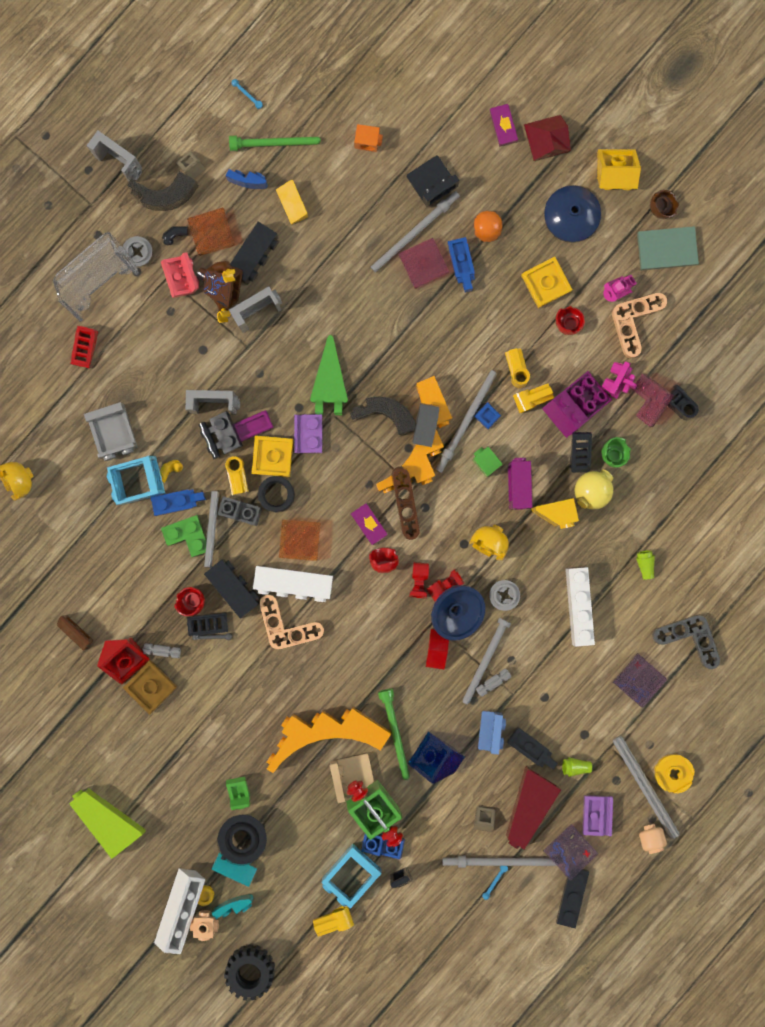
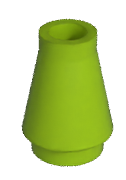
[636,550,655,580]
[562,757,592,777]

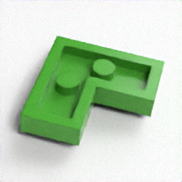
[161,515,207,558]

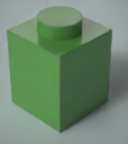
[472,447,503,478]

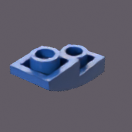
[226,169,268,189]
[361,834,405,860]

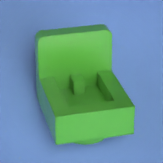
[226,777,250,810]

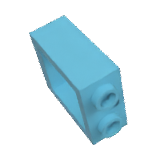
[107,456,165,505]
[321,844,382,909]

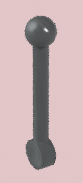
[192,633,232,640]

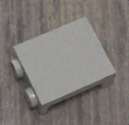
[87,130,143,183]
[229,287,282,333]
[185,390,240,414]
[84,402,138,461]

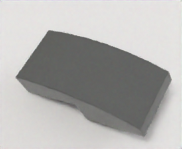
[412,403,440,447]
[218,496,262,526]

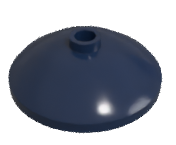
[544,185,601,243]
[431,585,485,640]

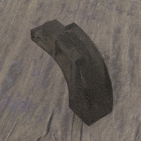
[127,171,198,211]
[350,396,416,437]

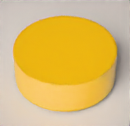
[198,885,214,906]

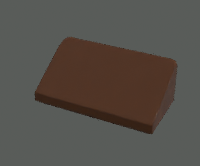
[57,615,93,651]

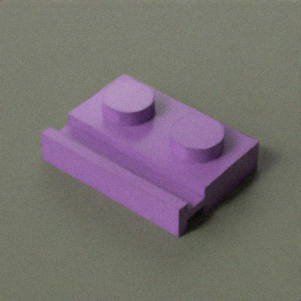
[294,415,322,453]
[583,795,613,836]

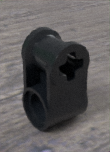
[662,385,699,421]

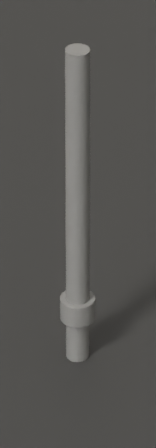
[371,191,460,273]
[435,370,497,473]
[442,856,559,868]

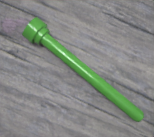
[229,135,321,151]
[378,688,410,780]

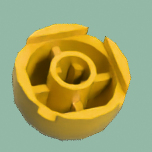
[0,462,33,501]
[469,525,509,560]

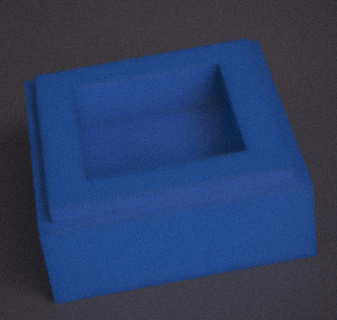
[474,402,501,430]

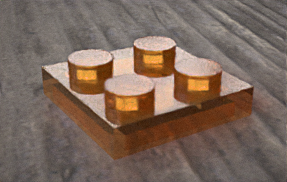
[187,208,235,256]
[279,520,321,561]

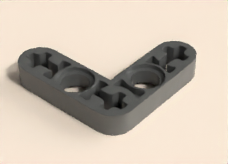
[652,615,720,669]

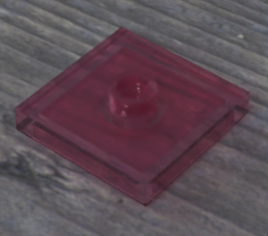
[398,238,449,289]

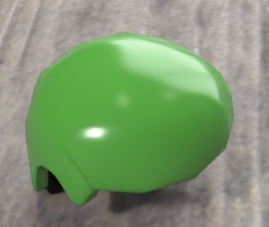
[601,437,631,468]

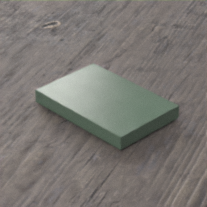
[637,226,699,271]

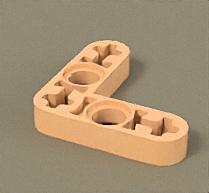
[612,293,667,358]
[260,595,324,649]

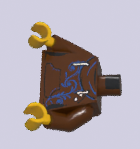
[197,261,243,323]

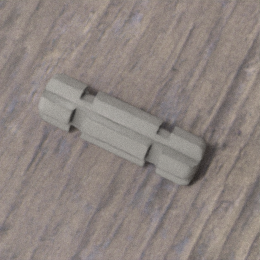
[143,643,181,659]
[476,669,511,697]

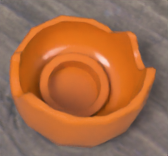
[474,210,502,242]

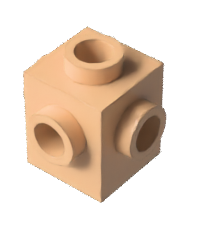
[190,910,219,941]

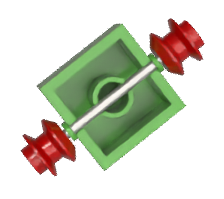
[346,780,403,847]

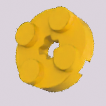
[654,754,694,794]

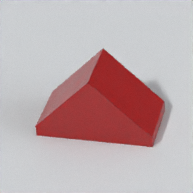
[425,629,449,670]

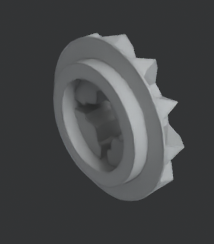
[122,236,152,267]
[489,580,520,611]

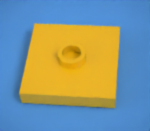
[521,257,573,308]
[252,436,294,477]

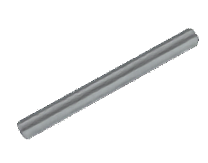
[613,736,680,839]

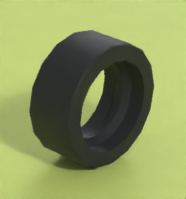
[257,476,295,513]

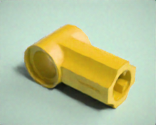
[505,348,530,388]
[513,384,554,413]
[225,456,249,495]
[313,906,354,937]

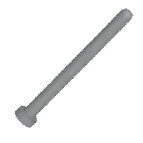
[463,618,511,704]

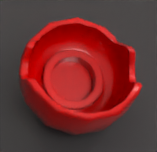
[555,306,585,335]
[369,548,399,574]
[174,587,205,617]

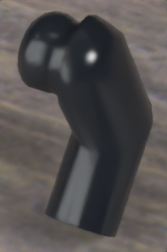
[162,226,189,246]

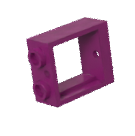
[508,458,532,510]

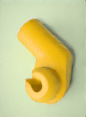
[160,460,183,483]

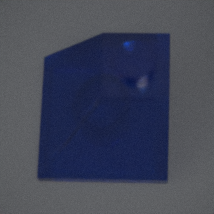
[408,731,465,784]

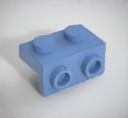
[478,711,506,755]

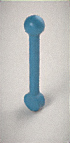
[231,79,263,109]
[482,866,508,900]

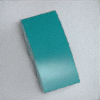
[211,853,257,887]
[211,894,254,920]

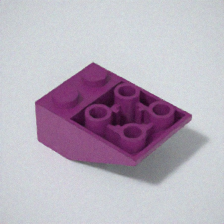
[542,371,612,438]

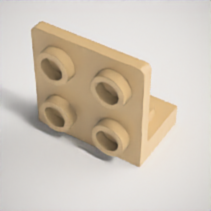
[330,753,374,803]

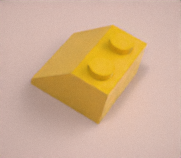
[597,149,641,190]
[531,498,579,529]

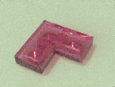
[632,374,674,427]

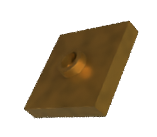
[123,660,178,715]

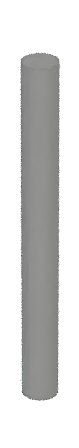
[204,491,219,568]

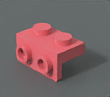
[161,252,199,298]

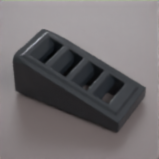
[570,432,592,473]
[187,613,229,636]
[390,867,413,889]

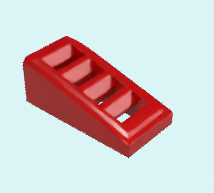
[70,326,99,369]

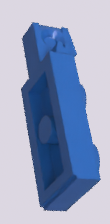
[447,237,475,293]
[151,489,206,516]

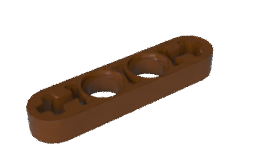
[391,466,420,540]

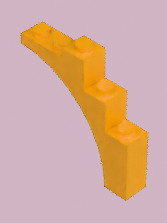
[376,376,452,494]
[266,707,391,773]

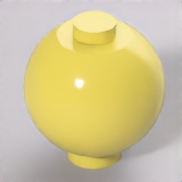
[575,470,613,510]

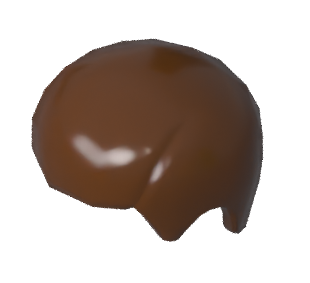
[650,189,679,219]

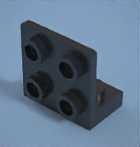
[406,155,460,207]

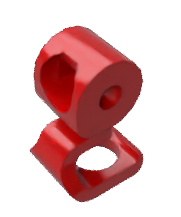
[409,562,429,599]
[427,569,465,601]

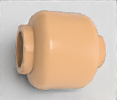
[639,824,667,854]

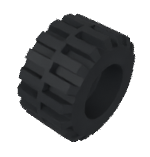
[224,944,275,1001]

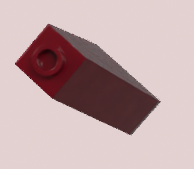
[506,766,561,850]

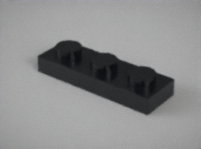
[556,866,589,929]

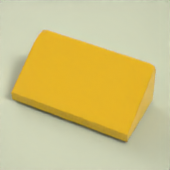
[276,180,308,225]

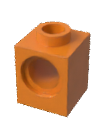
[354,124,383,152]

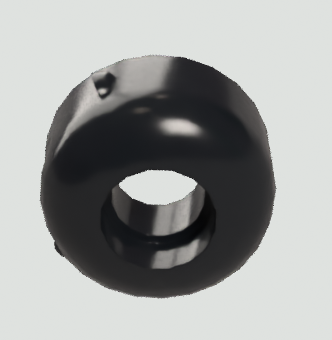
[217,815,267,866]

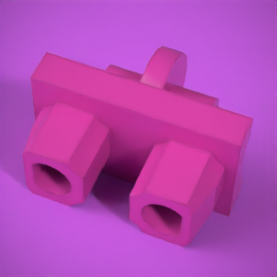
[603,274,637,302]
[602,362,637,399]

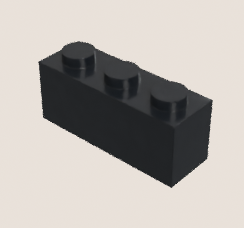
[230,221,279,285]
[204,559,260,619]

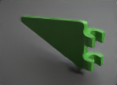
[310,335,348,416]

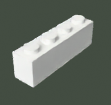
[253,566,333,602]
[566,567,595,647]
[154,868,205,954]

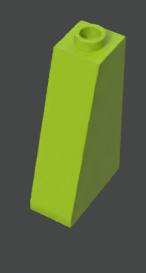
[69,788,146,859]

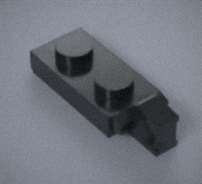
[507,727,558,770]

